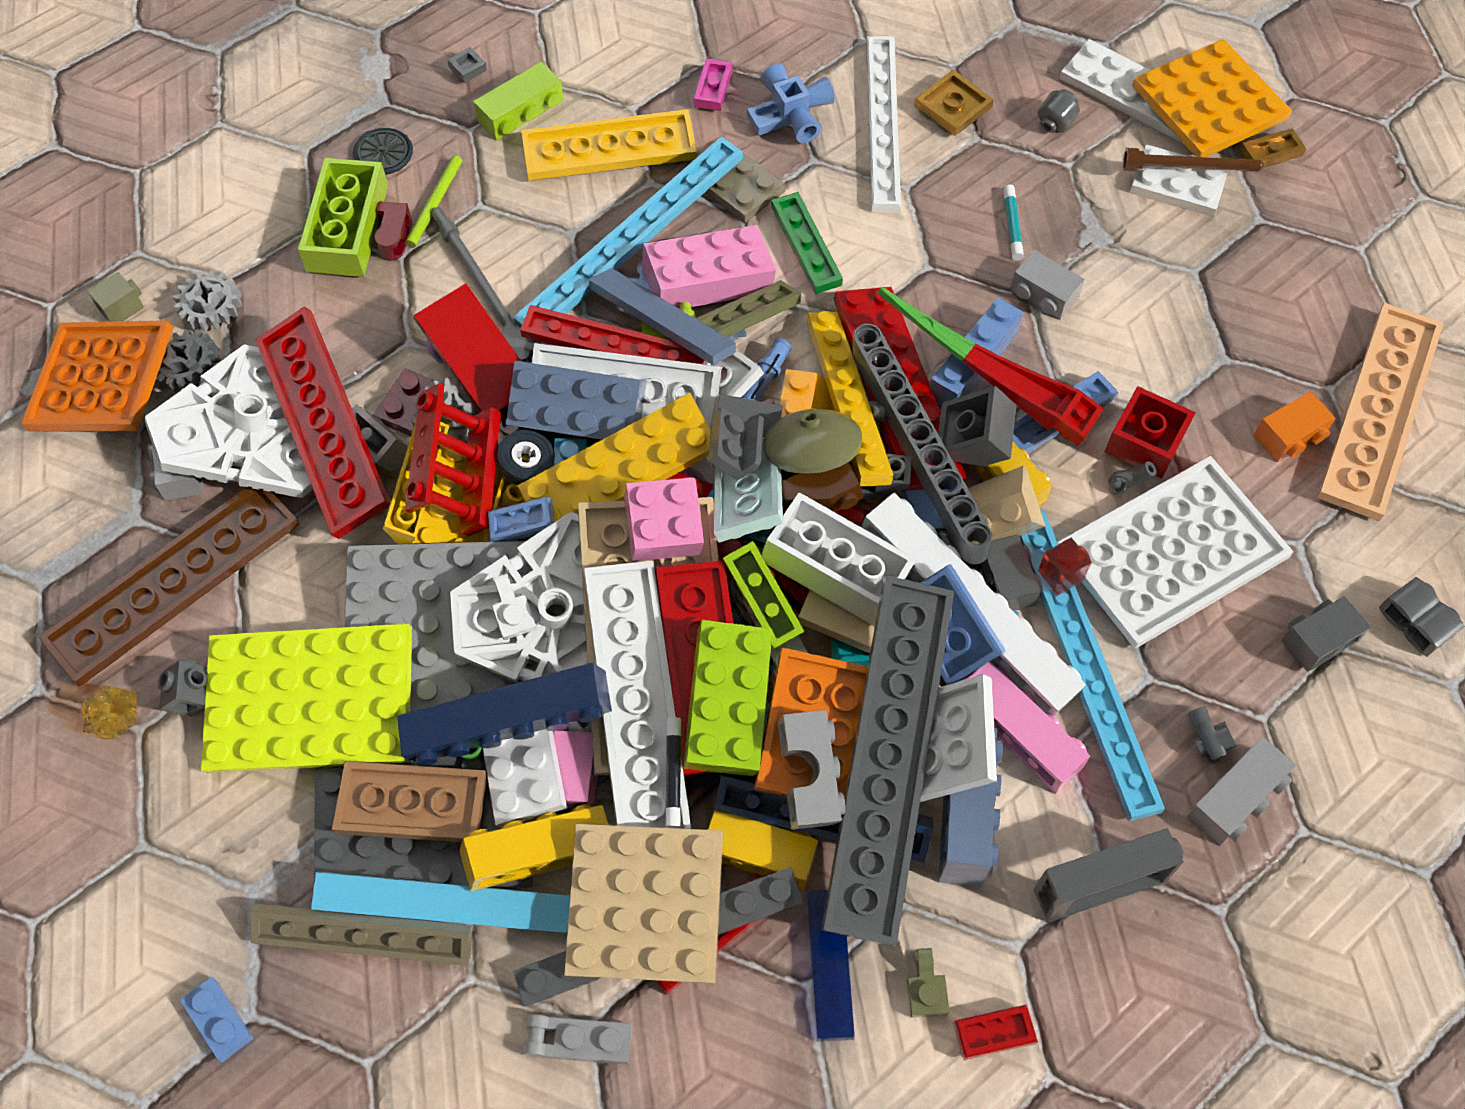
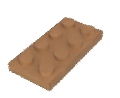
[332,761,487,842]

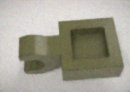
[907,948,950,1018]

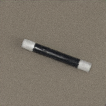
[666,717,681,828]

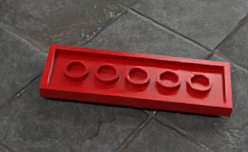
[655,560,733,776]

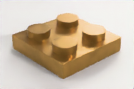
[914,70,994,136]

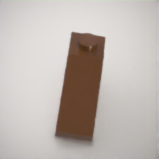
[782,462,864,513]

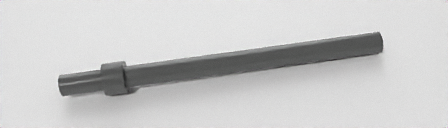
[431,207,517,327]

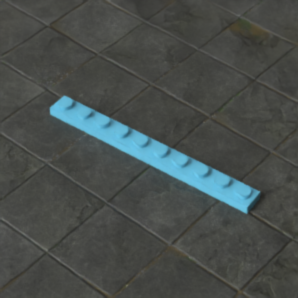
[513,136,743,328]
[1020,510,1165,822]

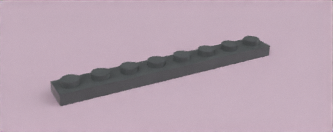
[513,867,804,1007]

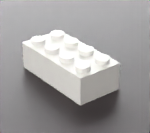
[761,492,916,627]

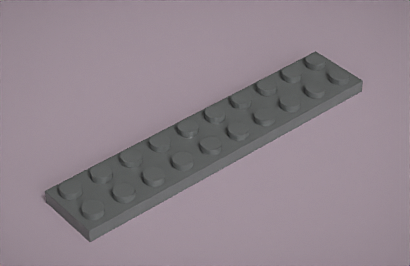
[821,575,954,946]

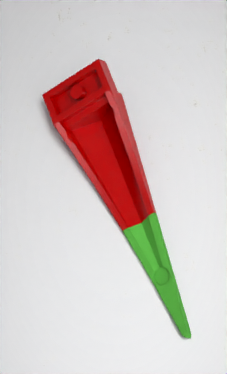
[877,287,1104,446]

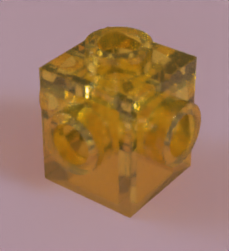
[80,685,137,739]

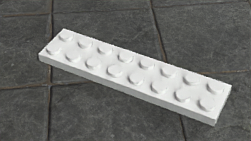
[584,561,691,829]

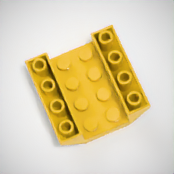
[382,422,530,544]

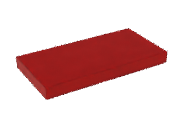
[413,283,521,412]

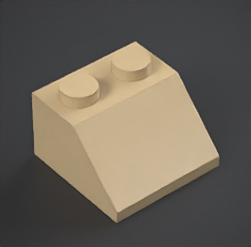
[963,465,1045,545]

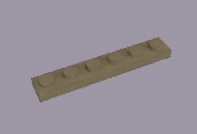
[250,904,472,965]

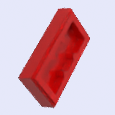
[953,1004,1038,1061]

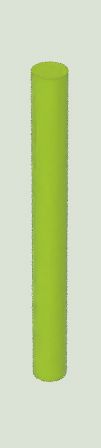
[405,155,463,248]

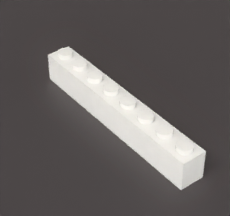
[861,493,1086,716]

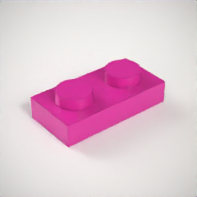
[694,58,733,111]

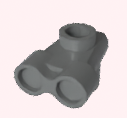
[1187,706,1237,761]

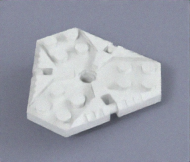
[145,344,313,498]
[450,512,587,683]

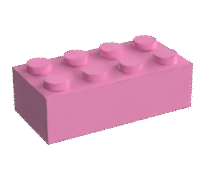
[641,225,776,308]

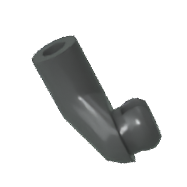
[1108,461,1156,494]

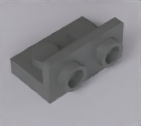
[708,406,764,481]

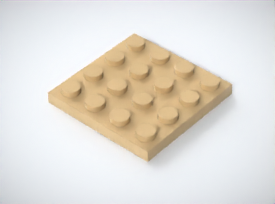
[564,824,723,983]

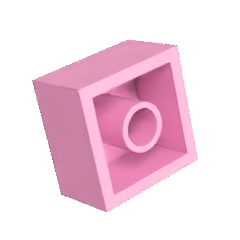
[624,477,704,562]

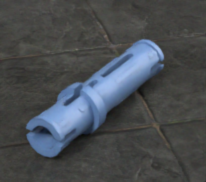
[741,338,792,401]

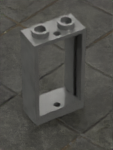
[1034,828,1184,923]

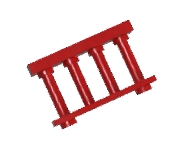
[405,383,501,536]

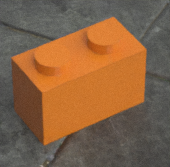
[1254,391,1336,462]

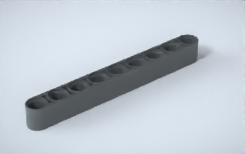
[853,324,992,564]

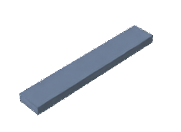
[589,268,736,365]

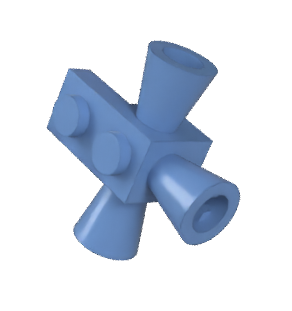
[747,64,835,143]

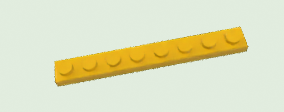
[807,311,894,486]

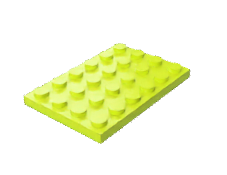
[201,624,412,773]

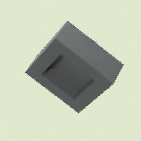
[447,47,487,83]

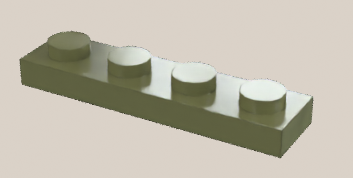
[696,280,801,337]

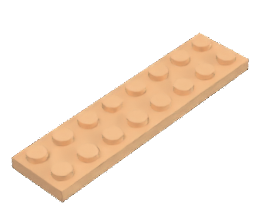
[1317,303,1444,521]

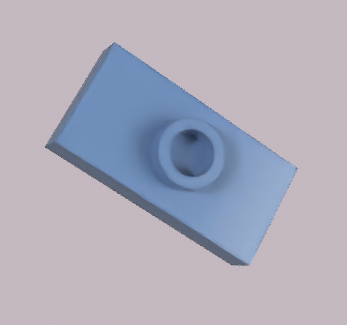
[488,496,554,542]

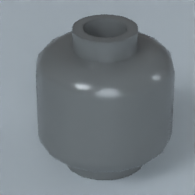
[1038,89,1080,133]

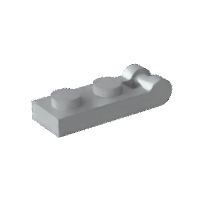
[523,1015,632,1065]

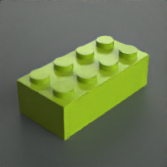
[298,158,388,277]
[683,620,773,777]

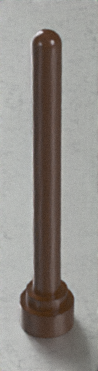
[1123,148,1264,172]

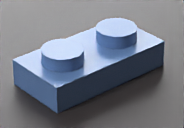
[180,977,254,1062]

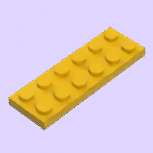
[521,109,697,181]
[518,393,711,522]

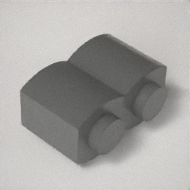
[1379,577,1465,657]

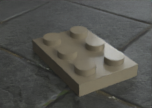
[705,138,785,223]

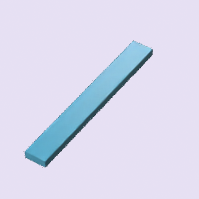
[311,872,570,933]

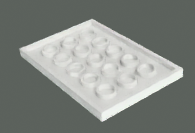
[1057,456,1293,649]

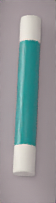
[1003,185,1024,261]

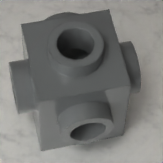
[158,659,207,717]

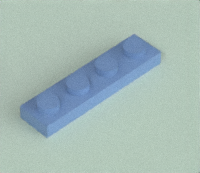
[1013,371,1118,454]

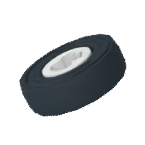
[496,430,555,485]

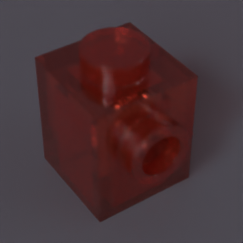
[1038,537,1092,596]

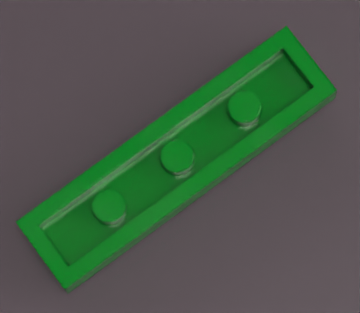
[771,192,843,294]

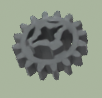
[157,329,220,392]

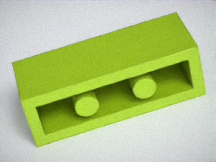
[473,61,564,141]
[723,541,804,649]

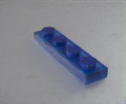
[807,890,855,1042]

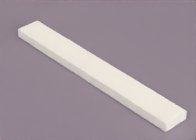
[866,36,901,213]

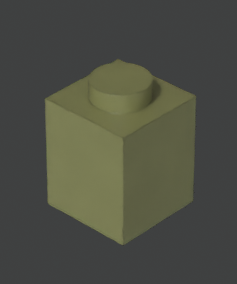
[87,272,144,322]

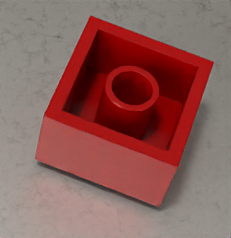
[1104,386,1196,479]

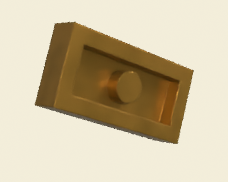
[1239,128,1307,168]

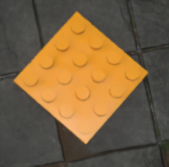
[1132,38,1292,157]

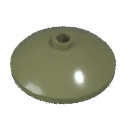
[763,408,862,474]

